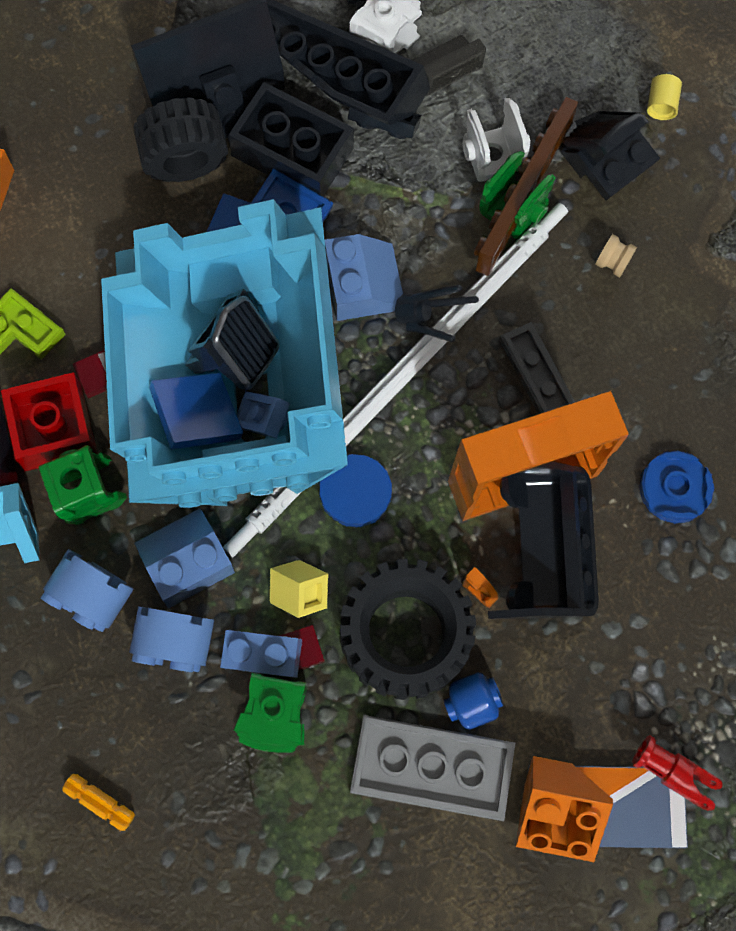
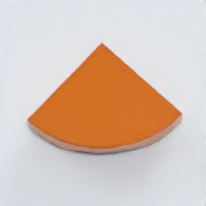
[462,567,499,608]

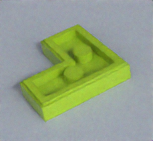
[0,288,66,360]

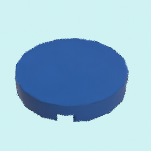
[639,451,714,524]
[319,454,392,527]

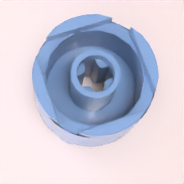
[41,549,134,632]
[129,606,215,672]

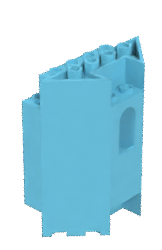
[101,199,348,508]

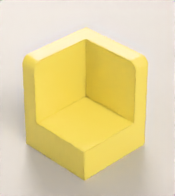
[270,560,328,618]

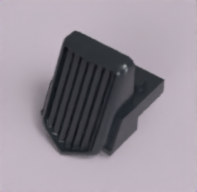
[560,111,661,201]

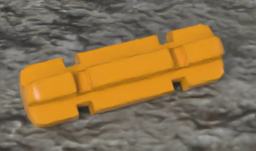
[62,774,135,831]

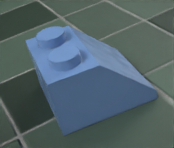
[325,234,403,321]
[134,508,235,608]

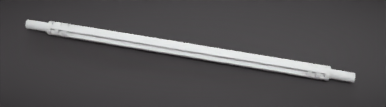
[223,203,568,558]

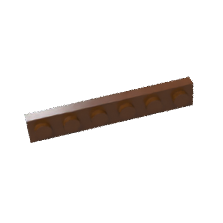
[474,97,578,276]

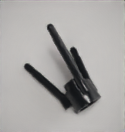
[395,285,479,342]

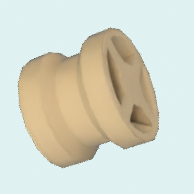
[595,234,637,278]

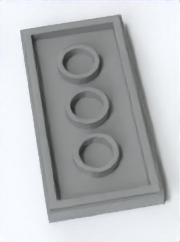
[350,715,515,821]

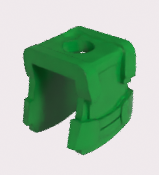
[479,151,556,239]
[39,445,127,524]
[233,672,307,753]

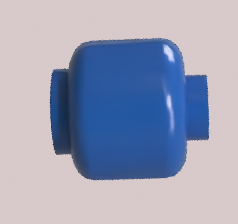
[444,672,504,729]

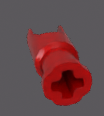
[632,735,723,811]

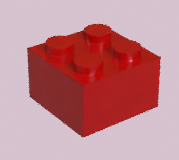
[1,372,97,471]

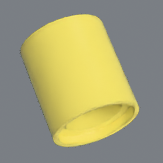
[647,74,682,120]

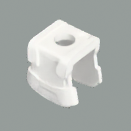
[349,0,422,54]
[462,98,530,182]

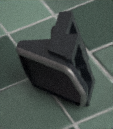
[185,289,280,390]

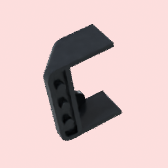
[488,462,599,619]

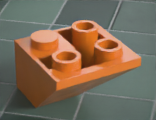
[516,756,613,862]

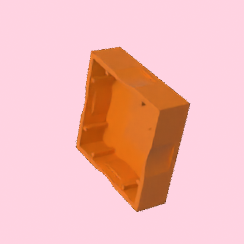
[448,391,629,521]

